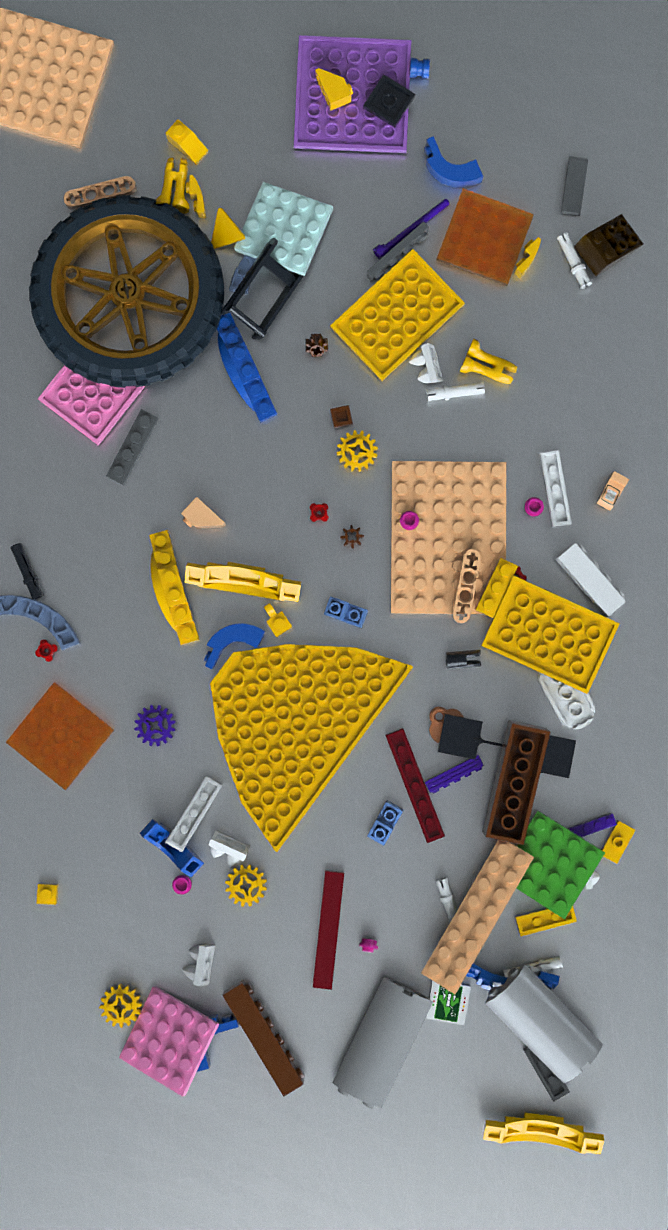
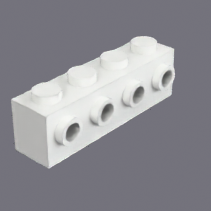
[555,543,626,617]

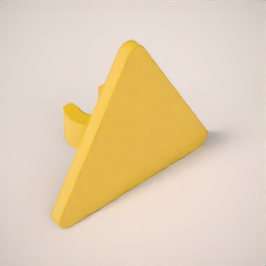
[211,208,245,249]

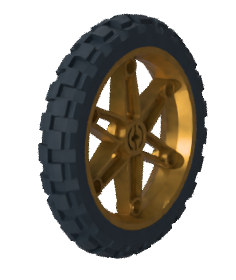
[29,195,225,388]

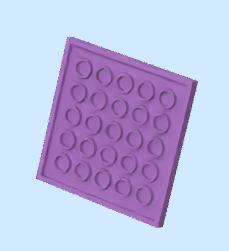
[294,35,411,153]

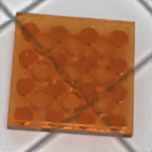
[436,189,534,286]
[6,682,114,790]

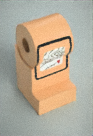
[597,471,629,511]

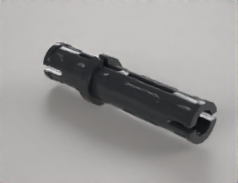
[10,543,44,600]

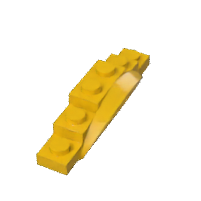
[149,530,200,645]
[184,562,302,602]
[483,1113,604,1154]

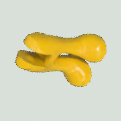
[156,157,190,214]
[460,339,517,384]

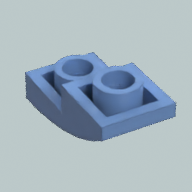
[324,596,368,628]
[367,800,404,846]

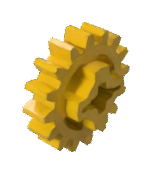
[337,430,378,472]
[225,864,267,907]
[99,983,143,1028]

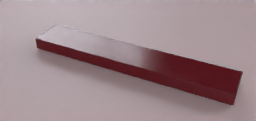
[385,728,445,843]
[312,870,344,990]

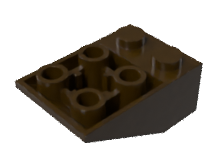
[574,214,644,276]

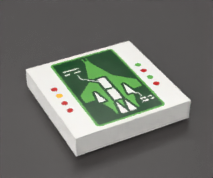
[426,980,471,1025]

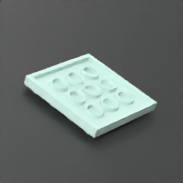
[234,182,333,276]

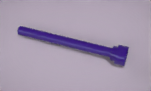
[373,199,450,260]

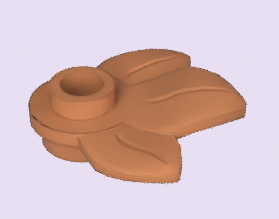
[429,707,464,743]

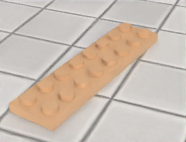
[421,840,534,994]

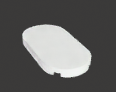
[537,672,595,729]

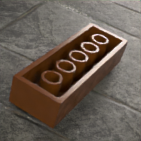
[482,720,550,845]

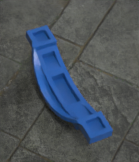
[217,313,277,423]
[466,963,560,990]

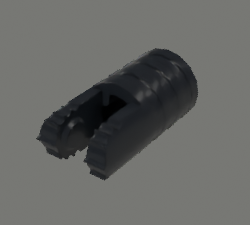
[445,650,481,669]

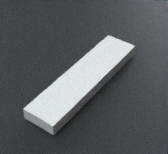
[539,449,572,528]
[165,776,222,852]

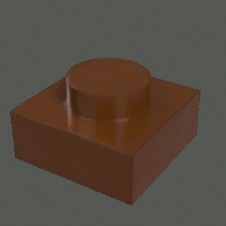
[330,405,353,429]

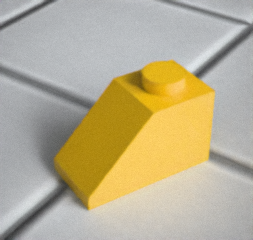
[315,68,353,111]
[166,119,208,165]

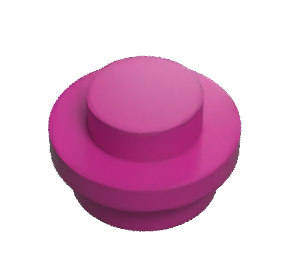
[524,497,544,517]
[400,511,419,530]
[172,875,192,895]
[359,938,378,953]

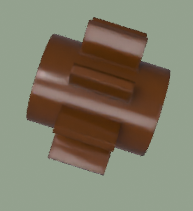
[305,333,328,357]
[340,525,364,549]

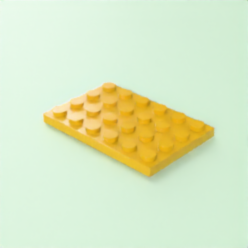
[330,249,465,381]
[481,576,619,694]

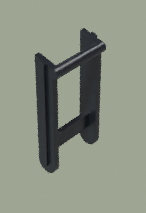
[221,238,308,340]

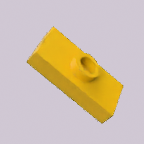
[601,820,635,864]

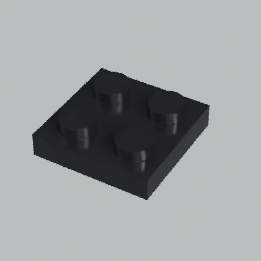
[363,74,416,128]

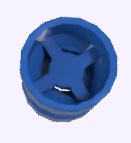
[410,58,430,79]

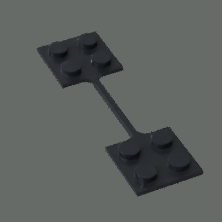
[438,714,576,778]

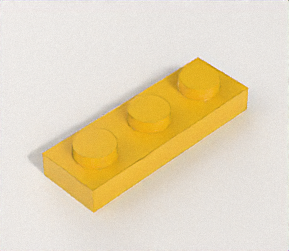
[475,558,518,618]
[515,906,577,936]

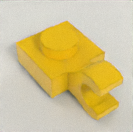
[264,603,292,637]

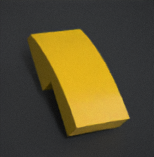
[186,175,206,218]
[515,237,541,278]

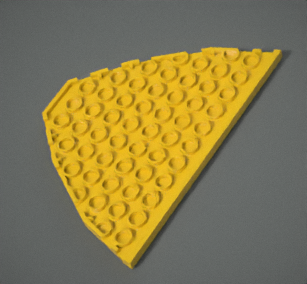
[210,644,413,852]

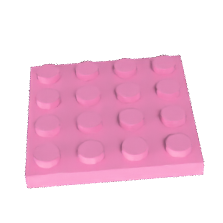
[38,365,145,446]
[119,986,219,1096]

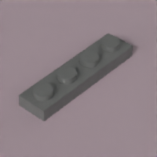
[367,221,429,282]
[106,409,159,486]

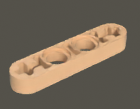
[63,176,136,210]
[453,549,481,623]

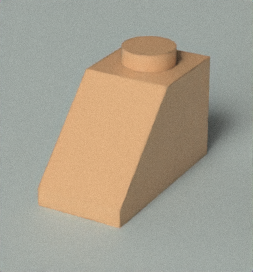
[181,497,226,529]

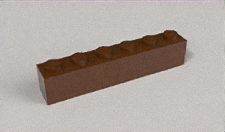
[222,979,305,1097]

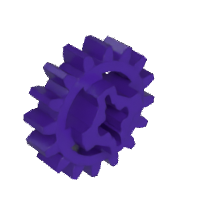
[134,705,177,746]

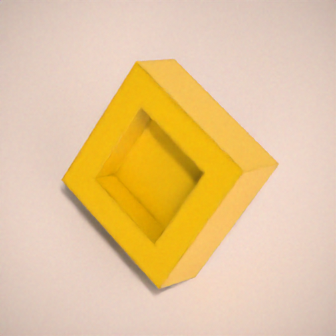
[36,883,58,905]

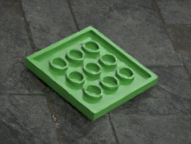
[516,810,605,919]

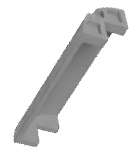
[485,964,603,1083]
[332,977,433,1108]

